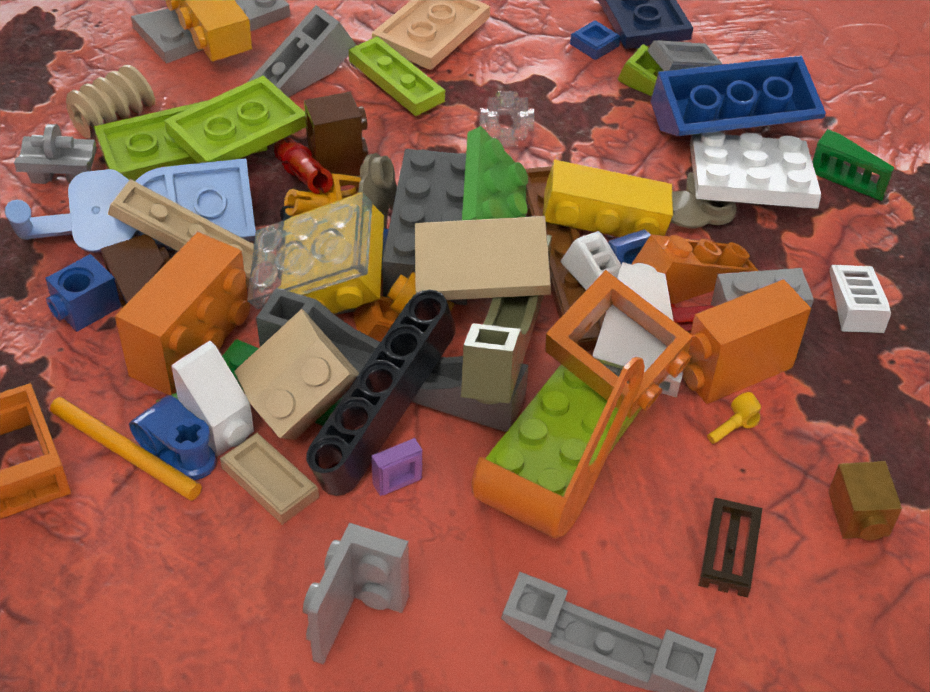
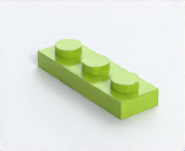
[348,36,445,116]

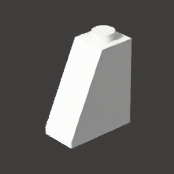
[593,262,683,397]

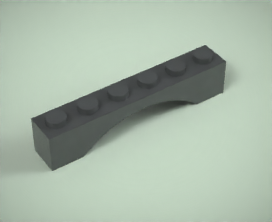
[256,287,528,432]

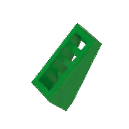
[812,129,894,201]

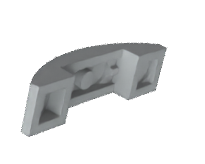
[501,572,716,692]

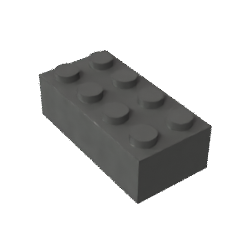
[382,149,468,305]

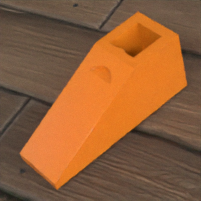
[631,234,758,304]

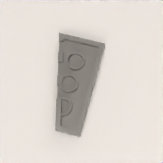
[131,0,290,64]

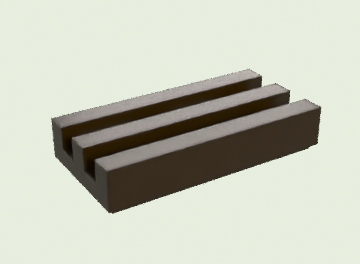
[698,498,762,598]

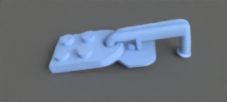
[5,158,257,253]

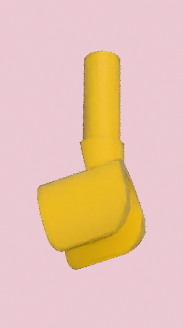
[707,392,761,444]

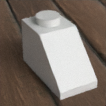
[171,341,254,457]

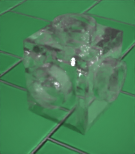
[479,91,534,147]

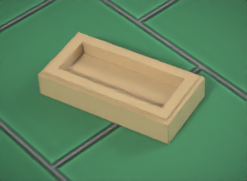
[220,433,319,525]

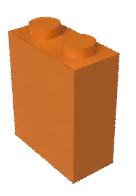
[682,279,811,404]

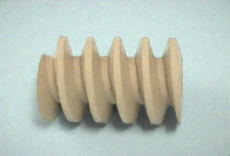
[66,65,155,138]

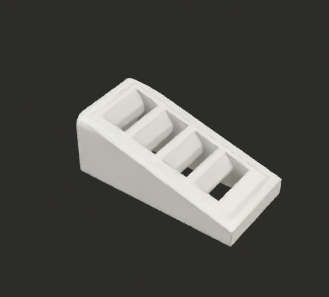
[560,231,621,312]
[829,265,891,333]

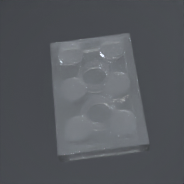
[247,193,372,309]

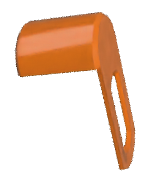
[471,357,645,539]

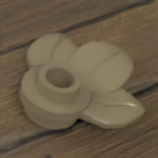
[358,153,397,229]
[671,172,737,228]

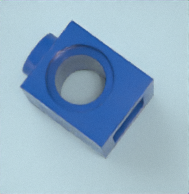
[45,254,121,332]

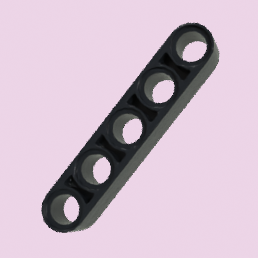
[306,289,456,496]

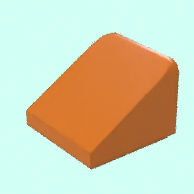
[354,296,399,342]

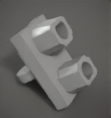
[14,124,97,184]

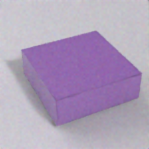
[372,438,422,496]

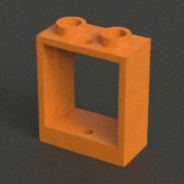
[545,270,693,419]
[0,383,71,519]

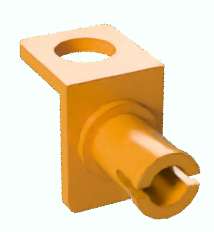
[284,173,361,216]

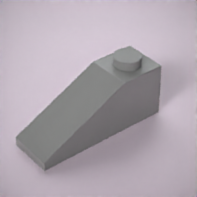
[248,6,357,97]

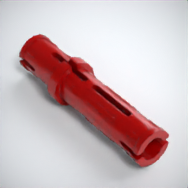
[274,137,333,194]

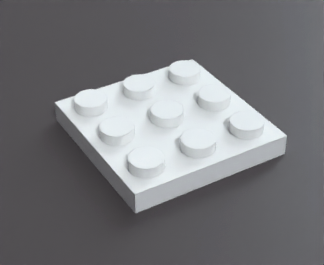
[690,131,821,209]

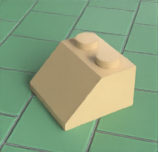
[234,309,359,440]

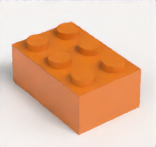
[115,232,250,395]

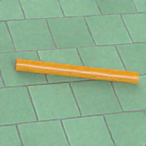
[50,397,202,501]

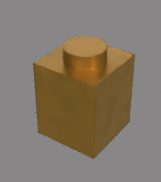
[828,461,902,540]

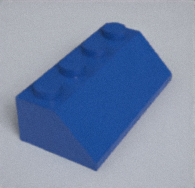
[650,55,826,136]

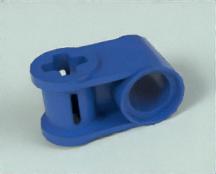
[129,395,217,480]

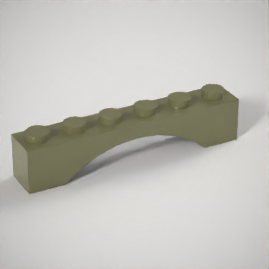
[461,235,552,404]

